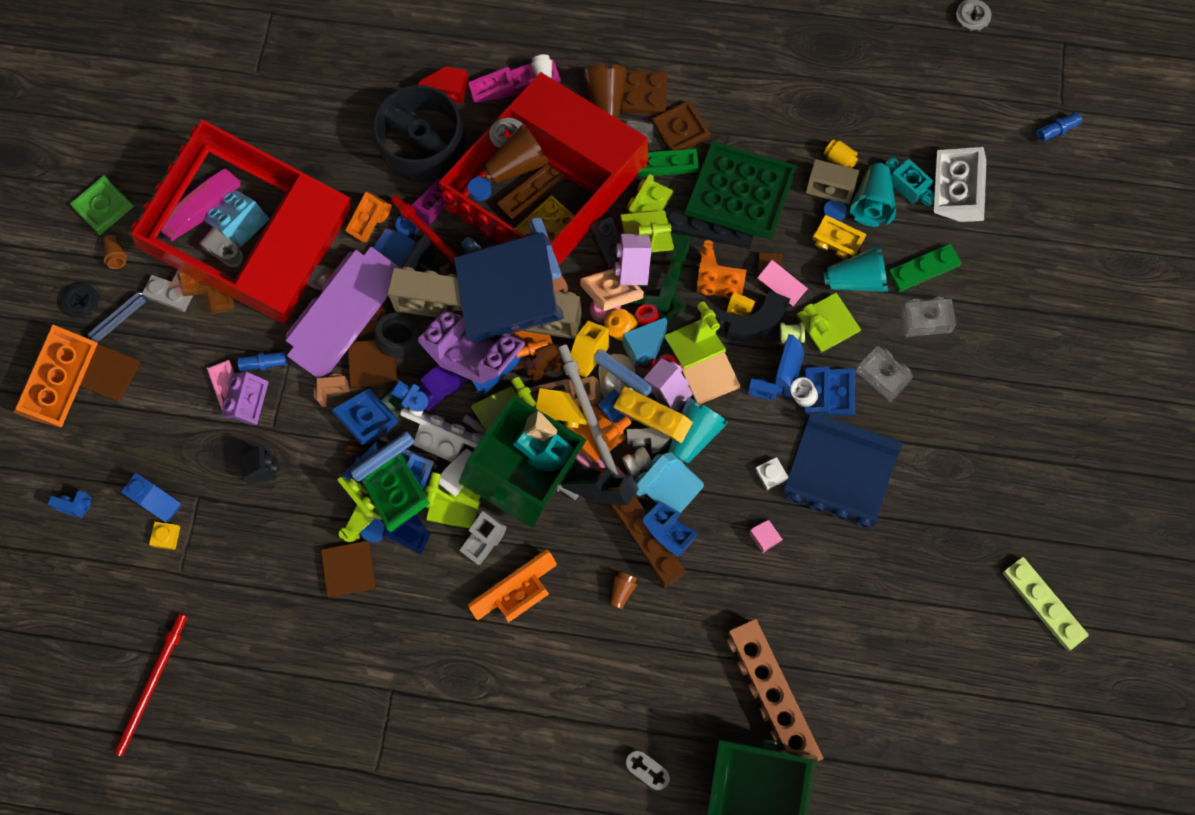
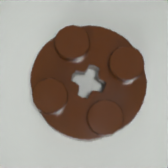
[524,344,565,380]

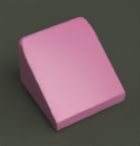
[749,520,783,553]

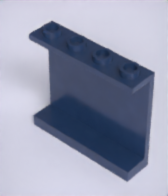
[455,232,564,344]
[782,412,903,528]

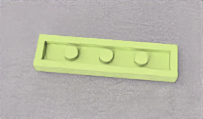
[1003,557,1089,651]

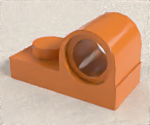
[345,192,392,242]

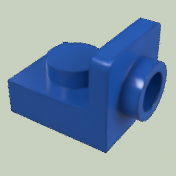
[748,372,783,402]
[598,389,633,422]
[47,490,91,518]

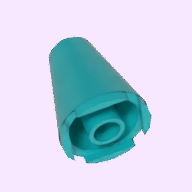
[850,163,896,227]
[824,246,888,292]
[668,397,728,464]

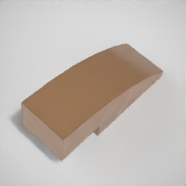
[529,376,602,408]

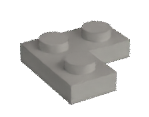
[142,270,200,312]

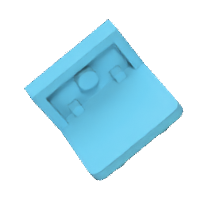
[204,190,269,250]
[635,452,704,513]

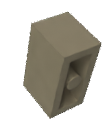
[806,159,859,205]

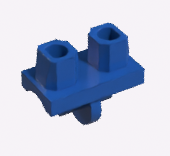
[390,381,428,412]

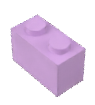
[614,234,651,285]
[644,358,693,412]

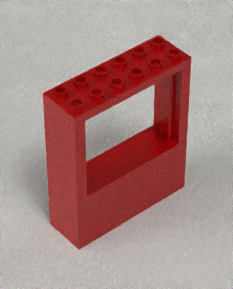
[438,72,648,265]
[131,119,351,325]

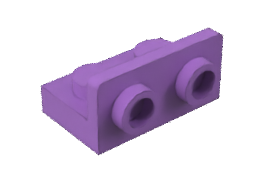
[221,372,269,425]

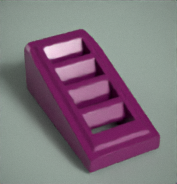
[411,178,444,226]

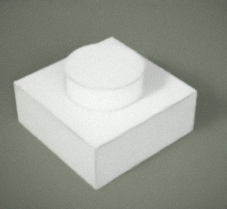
[755,457,788,490]

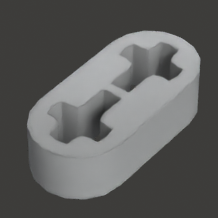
[626,751,669,790]

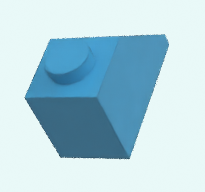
[623,318,667,367]

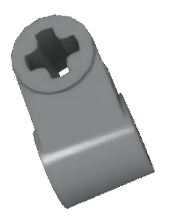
[199,227,244,268]

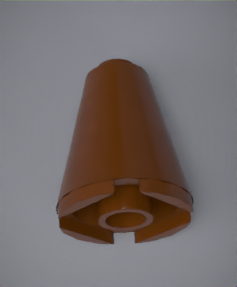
[583,64,627,119]
[483,124,549,183]

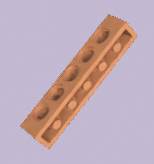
[726,619,824,761]

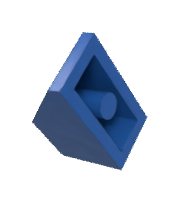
[121,473,182,523]

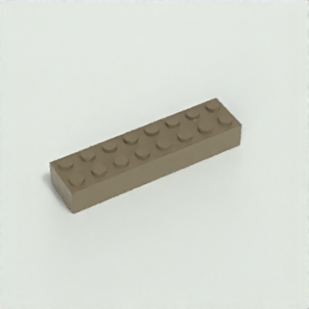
[388,267,582,339]

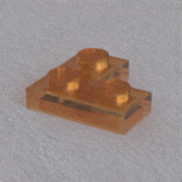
[178,267,235,314]

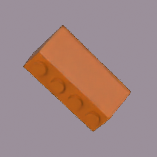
[13,325,98,427]

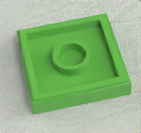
[70,176,134,235]

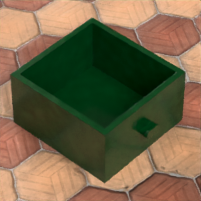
[458,394,587,528]
[708,739,818,815]

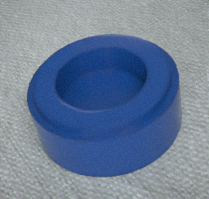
[468,177,492,201]
[823,200,847,222]
[395,215,418,237]
[361,518,386,543]

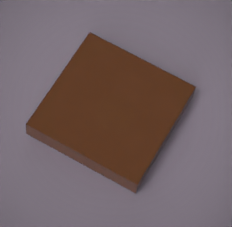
[651,100,711,151]
[348,338,397,389]
[79,344,141,403]
[321,541,377,598]

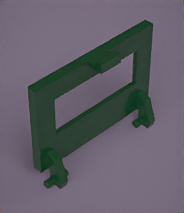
[627,234,692,311]

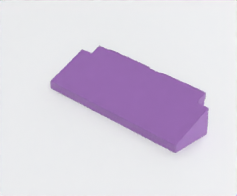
[286,247,401,378]

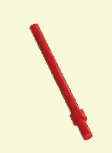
[391,195,458,267]
[114,614,188,757]

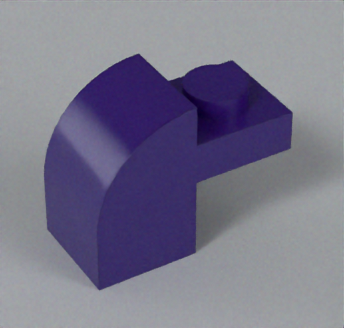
[418,365,468,412]

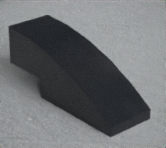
[561,468,639,505]

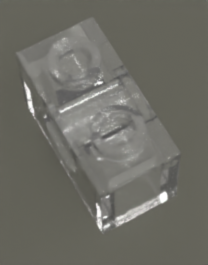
[901,297,956,337]
[856,345,913,402]

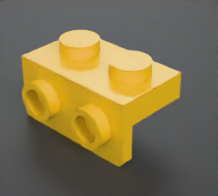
[813,215,866,260]

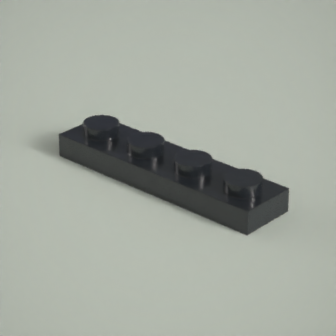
[666,207,754,249]

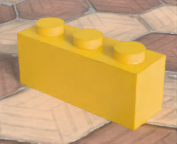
[613,386,693,443]

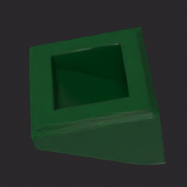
[658,292,687,322]
[379,384,404,417]

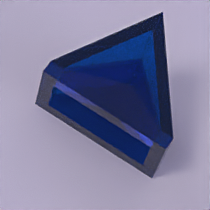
[382,514,431,555]

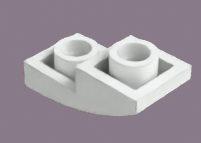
[439,449,472,497]

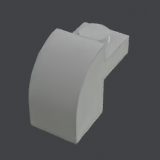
[627,409,673,453]
[459,511,506,565]

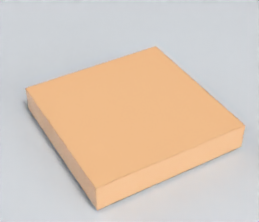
[580,268,644,311]
[680,352,740,405]

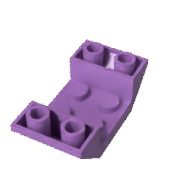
[418,309,525,384]

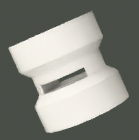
[790,377,818,407]
[622,447,652,478]

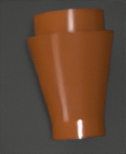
[103,235,127,269]
[609,571,637,609]

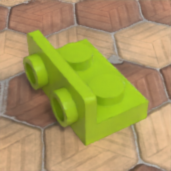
[627,174,673,214]

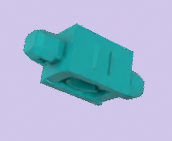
[885,157,935,207]

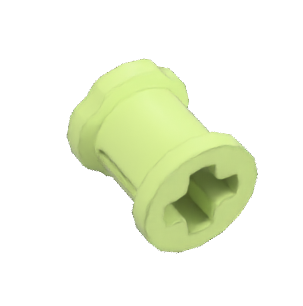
[780,322,805,343]

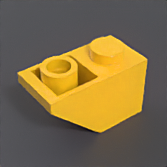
[570,321,609,378]
[536,388,587,428]

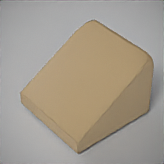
[524,411,557,441]

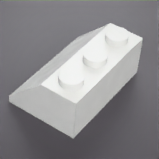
[934,147,986,222]

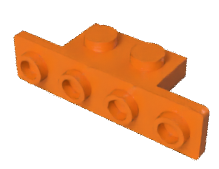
[468,550,557,622]

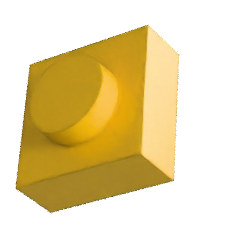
[726,292,755,316]
[149,522,180,550]

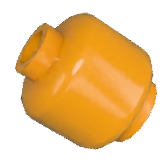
[604,308,638,341]

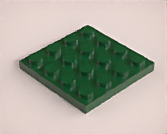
[685,141,797,240]

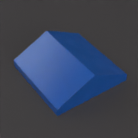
[332,389,398,444]

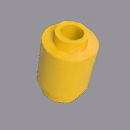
[824,140,858,168]

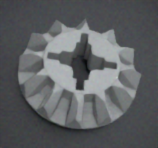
[956,0,991,32]
[489,118,522,148]

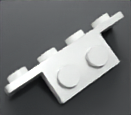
[400,406,484,462]

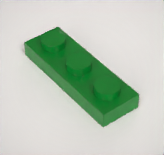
[636,149,698,177]
[888,244,961,292]

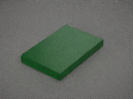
[361,453,430,532]

